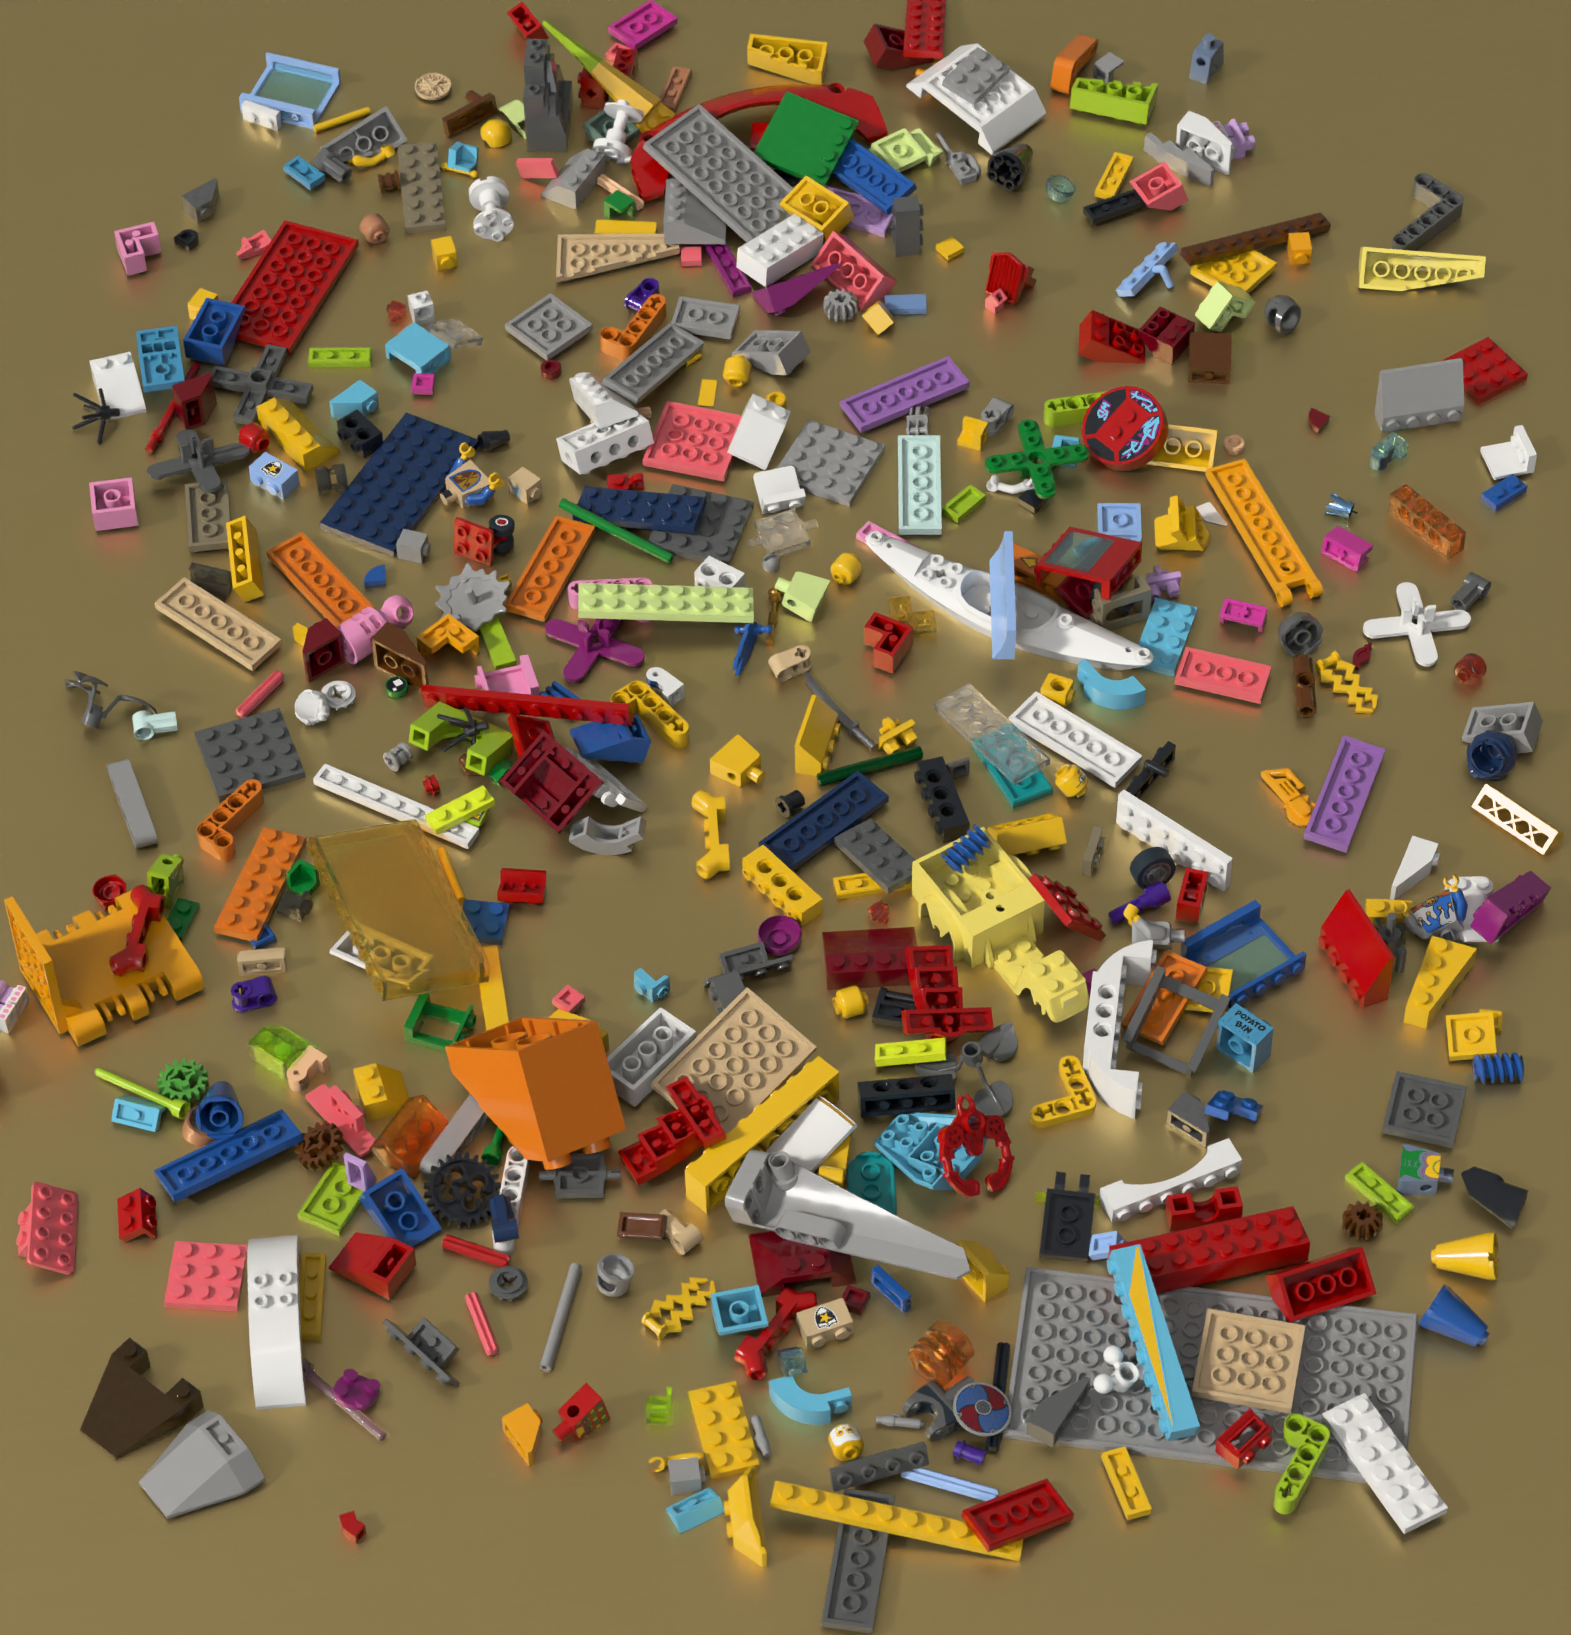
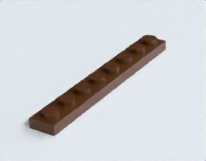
[1180,212,1331,266]

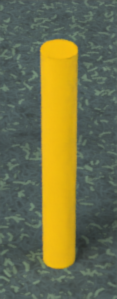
[313,107,371,133]
[437,847,466,903]

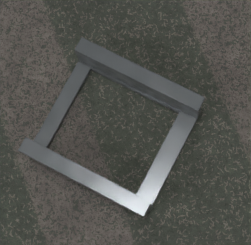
[1122,965,1231,1077]

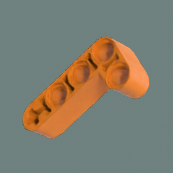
[1050,34,1099,95]
[600,294,666,360]
[196,779,264,862]

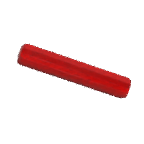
[442,1234,511,1267]

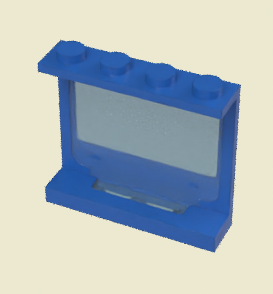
[1180,900,1307,1009]

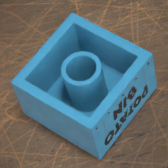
[1216,1003,1274,1073]

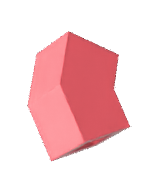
[985,288,1008,314]

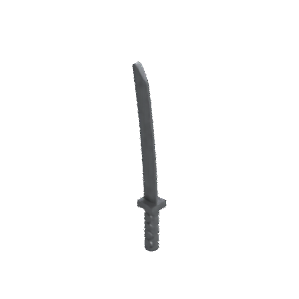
[805,671,878,751]

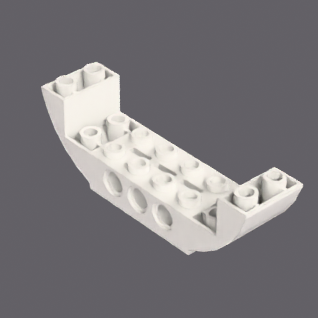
[1083,940,1157,1119]

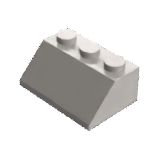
[541,149,606,209]

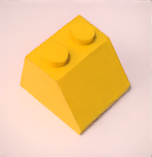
[353,1063,413,1122]
[956,1240,1009,1302]

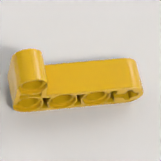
[610,680,690,749]
[818,1131,853,1189]

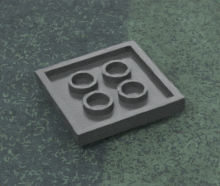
[1382,1071,1467,1148]

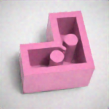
[114,221,161,276]

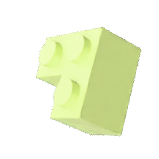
[1195,281,1256,332]

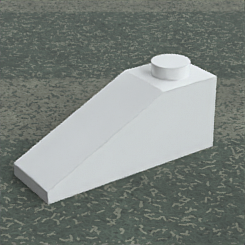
[1390,836,1441,900]

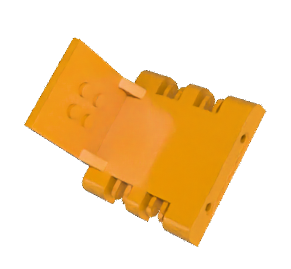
[4,890,205,1047]

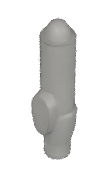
[876,1414,925,1429]
[751,1415,771,1458]

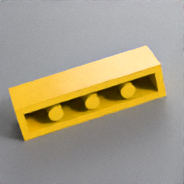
[226,516,264,602]

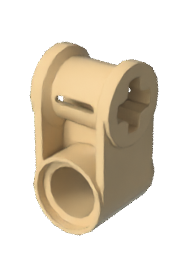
[768,645,812,682]

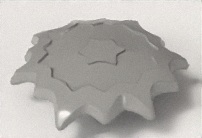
[435,563,510,632]

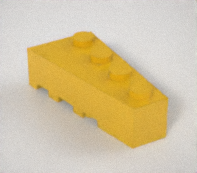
[747,34,828,84]

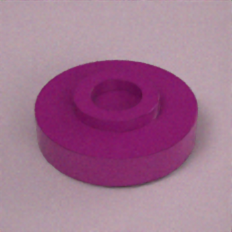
[758,915,802,956]

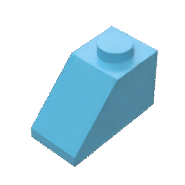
[329,380,379,418]

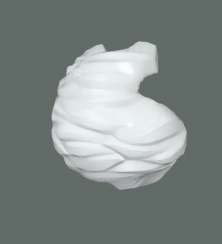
[295,689,330,726]

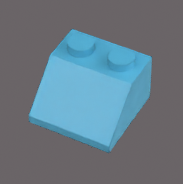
[710,1285,768,1335]

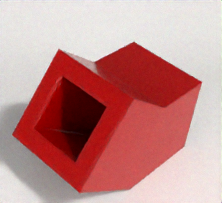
[339,1511,366,1544]

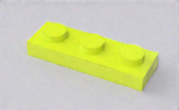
[425,785,495,835]
[875,1038,947,1067]

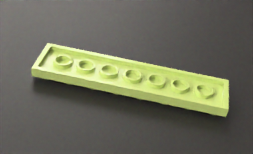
[578,583,754,623]

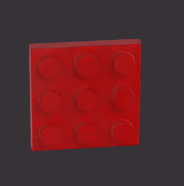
[1442,337,1528,405]
[1028,873,1106,942]

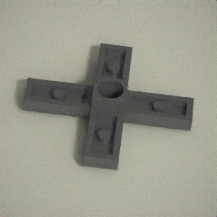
[211,344,314,425]

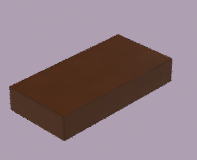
[617,1212,668,1240]

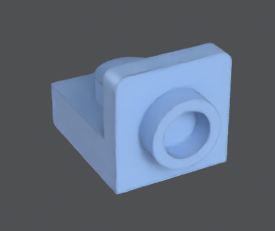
[1089,1231,1127,1261]

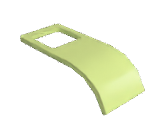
[497,99,526,139]

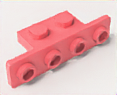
[305,1084,379,1158]

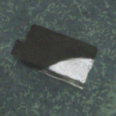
[189,562,233,603]

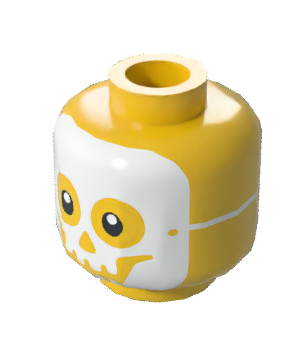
[828,1424,864,1461]

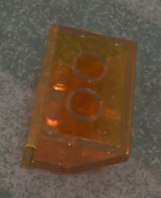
[369,1094,449,1179]

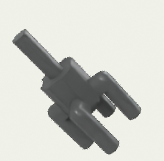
[1378,913,1407,973]

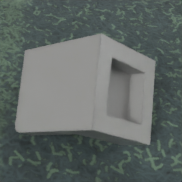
[1093,52,1124,83]

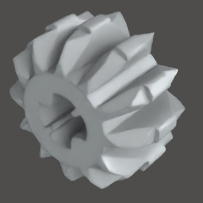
[824,289,858,322]

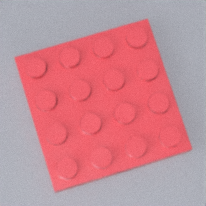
[643,401,742,482]

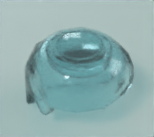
[1045,175,1076,203]

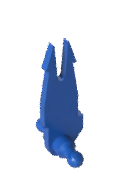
[732,622,773,676]

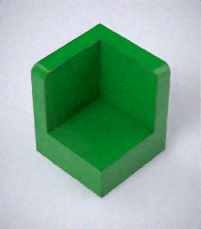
[603,190,635,218]
[286,859,320,900]

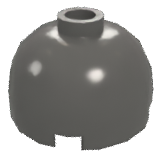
[1278,612,1323,656]

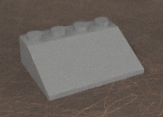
[664,178,726,244]
[1374,358,1464,433]

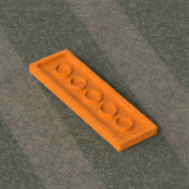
[504,515,596,622]
[266,532,375,627]
[214,827,307,942]

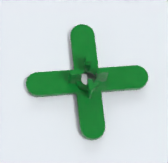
[985,420,1089,499]

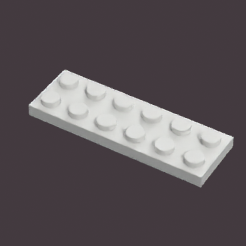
[1008,691,1143,788]
[1116,790,1233,892]
[1322,1393,1448,1534]

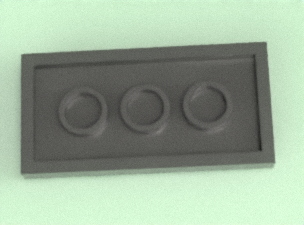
[834,818,915,894]

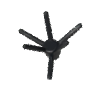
[72,388,120,444]
[437,707,489,752]

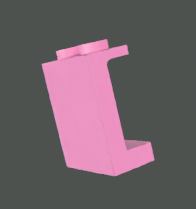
[474,654,540,695]

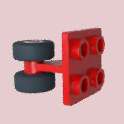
[453,515,515,566]

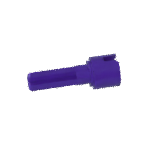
[1108,881,1171,924]

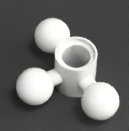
[1093,1345,1145,1394]

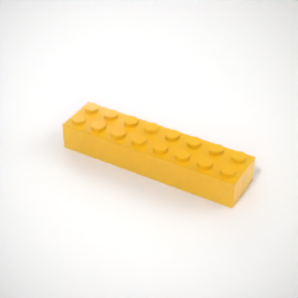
[685,1056,839,1214]

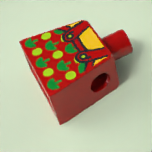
[552,1382,610,1442]

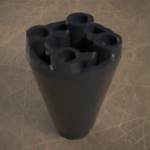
[987,144,1033,191]

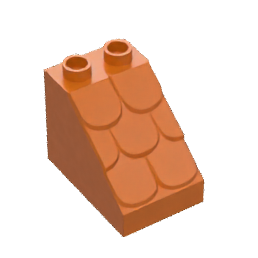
[445,1017,626,1170]

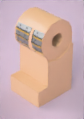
[286,1045,330,1092]

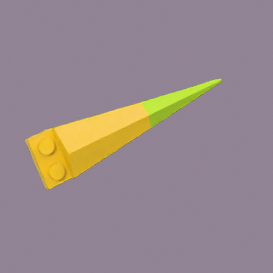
[542,20,675,133]

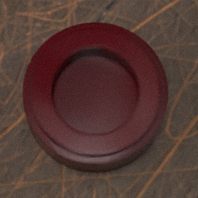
[541,360,562,380]

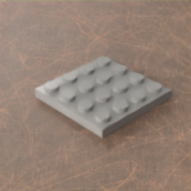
[777,419,885,507]

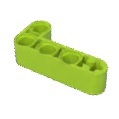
[1044,391,1107,427]
[1273,1413,1330,1515]

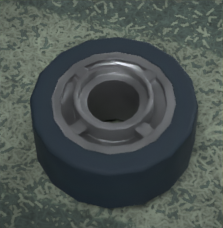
[1130,847,1176,889]

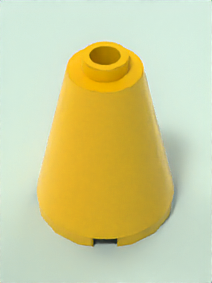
[1431,1232,1499,1281]

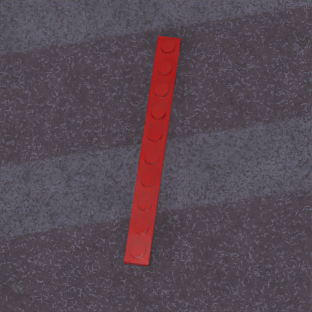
[420,685,634,725]

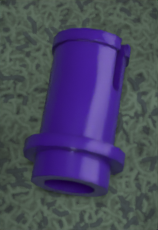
[953,1440,986,1466]

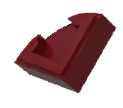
[1308,408,1330,434]

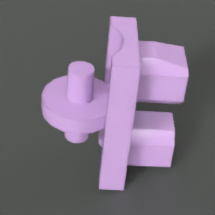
[1145,565,1181,602]

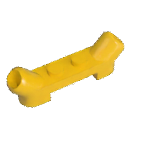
[692,790,730,880]

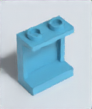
[385,322,451,374]

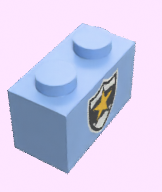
[249,452,300,499]

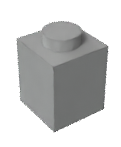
[396,529,431,564]
[668,1457,706,1495]

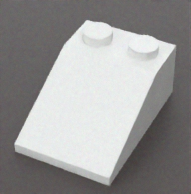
[1176,111,1233,175]
[90,352,147,421]
[727,394,791,470]

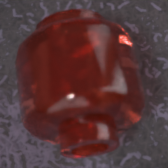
[1454,653,1487,686]

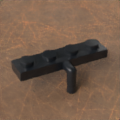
[1117,741,1176,801]

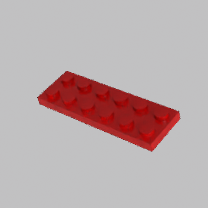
[903,0,946,59]

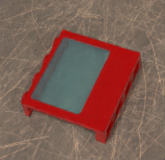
[1034,527,1142,600]

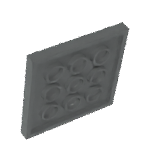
[648,484,754,566]
[194,708,305,802]

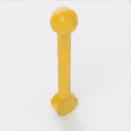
[440,163,478,178]

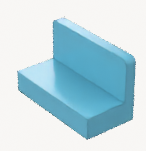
[111,1094,168,1132]

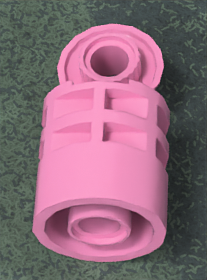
[336,595,414,664]

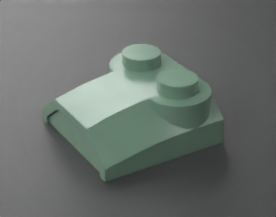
[583,109,639,145]

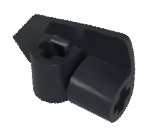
[1461,1166,1528,1229]

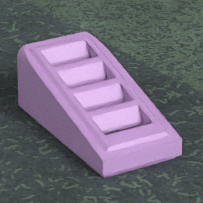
[344,1152,376,1191]

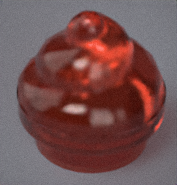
[386,300,407,322]
[867,900,890,925]

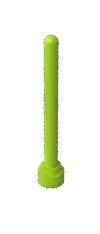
[95,1067,191,1120]

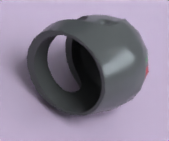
[1264,295,1301,334]

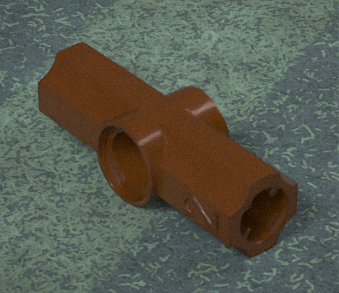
[1293,655,1317,717]

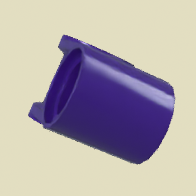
[624,278,660,312]
[231,976,278,1012]

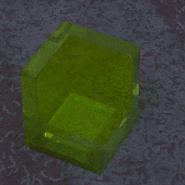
[645,1387,673,1425]

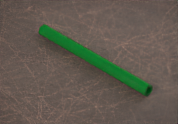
[558,498,674,564]

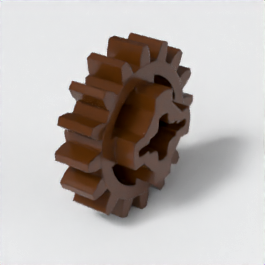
[294,1121,345,1172]

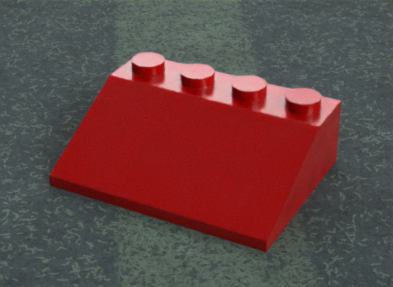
[1318,889,1394,1008]

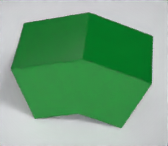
[487,759,514,787]

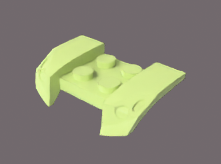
[868,128,943,173]

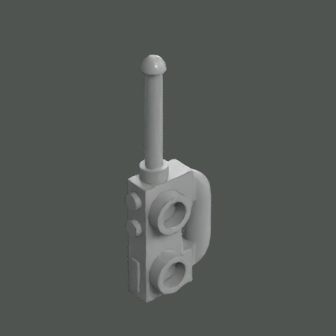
[936,132,981,185]

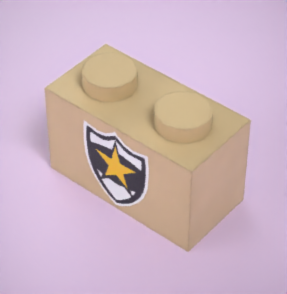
[796,1298,853,1348]

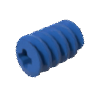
[940,824,991,874]
[1473,1052,1524,1084]

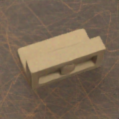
[237,947,286,976]

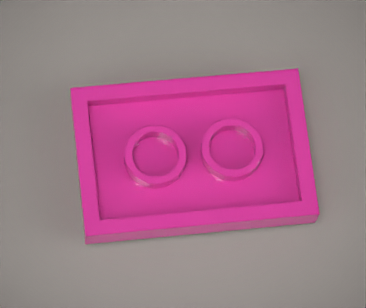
[608,0,678,50]

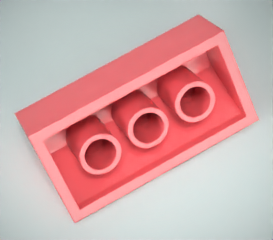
[811,231,897,310]

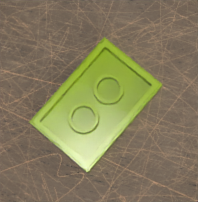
[297,1161,376,1236]

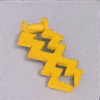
[1315,651,1378,714]
[642,1277,716,1341]

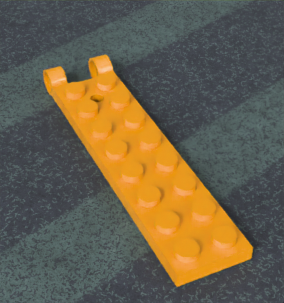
[1205,459,1323,607]

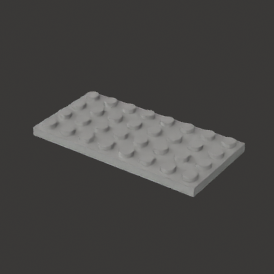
[643,104,793,242]

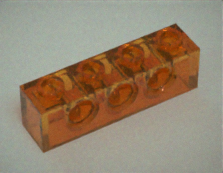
[1388,484,1466,560]

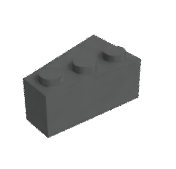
[890,196,924,257]
[708,971,745,1016]

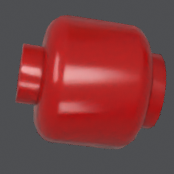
[238,422,270,454]

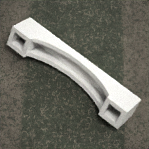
[1099,1138,1242,1223]

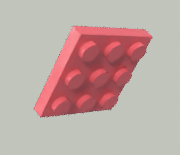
[164,1241,248,1312]

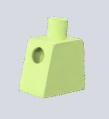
[774,571,830,622]

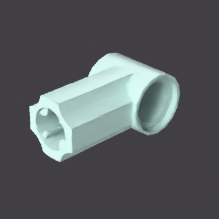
[132,711,178,740]

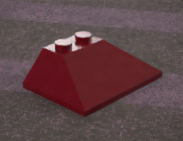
[500,730,604,834]
[749,1231,856,1297]

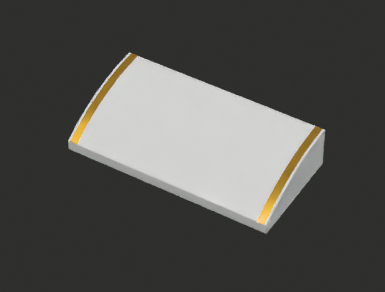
[765,1095,857,1173]

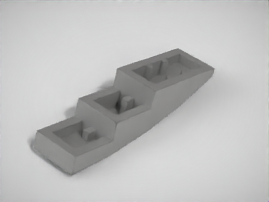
[1144,132,1214,186]

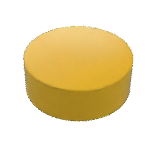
[766,392,787,408]

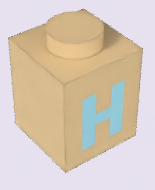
[508,467,542,505]

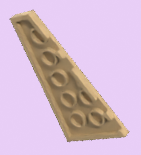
[556,234,680,283]

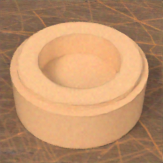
[1223,435,1245,455]

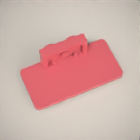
[16,1182,78,1275]

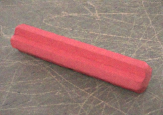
[236,670,284,718]
[465,1292,499,1356]

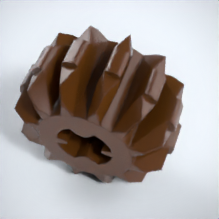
[1342,1200,1383,1242]

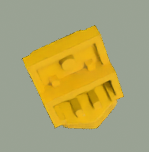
[1154,495,1211,551]

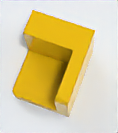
[862,300,895,334]
[957,416,988,451]

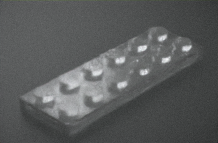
[934,683,1050,785]

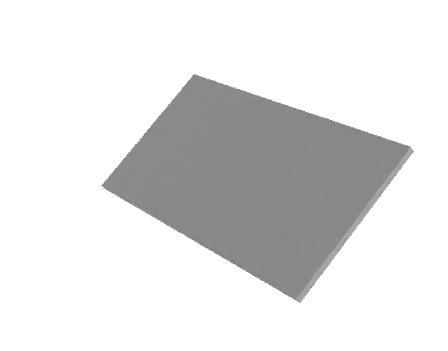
[1003,1267,1418,1484]

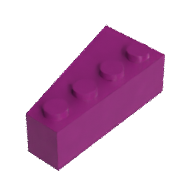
[1470,870,1551,944]

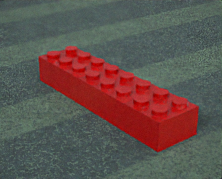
[1108,1206,1310,1294]

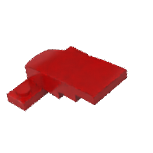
[901,945,994,1043]
[618,1076,727,1186]

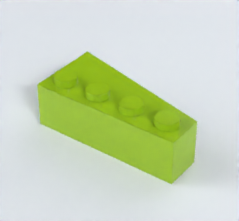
[1070,78,1158,125]

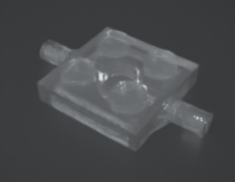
[747,508,818,556]

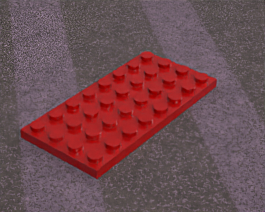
[231,220,359,354]

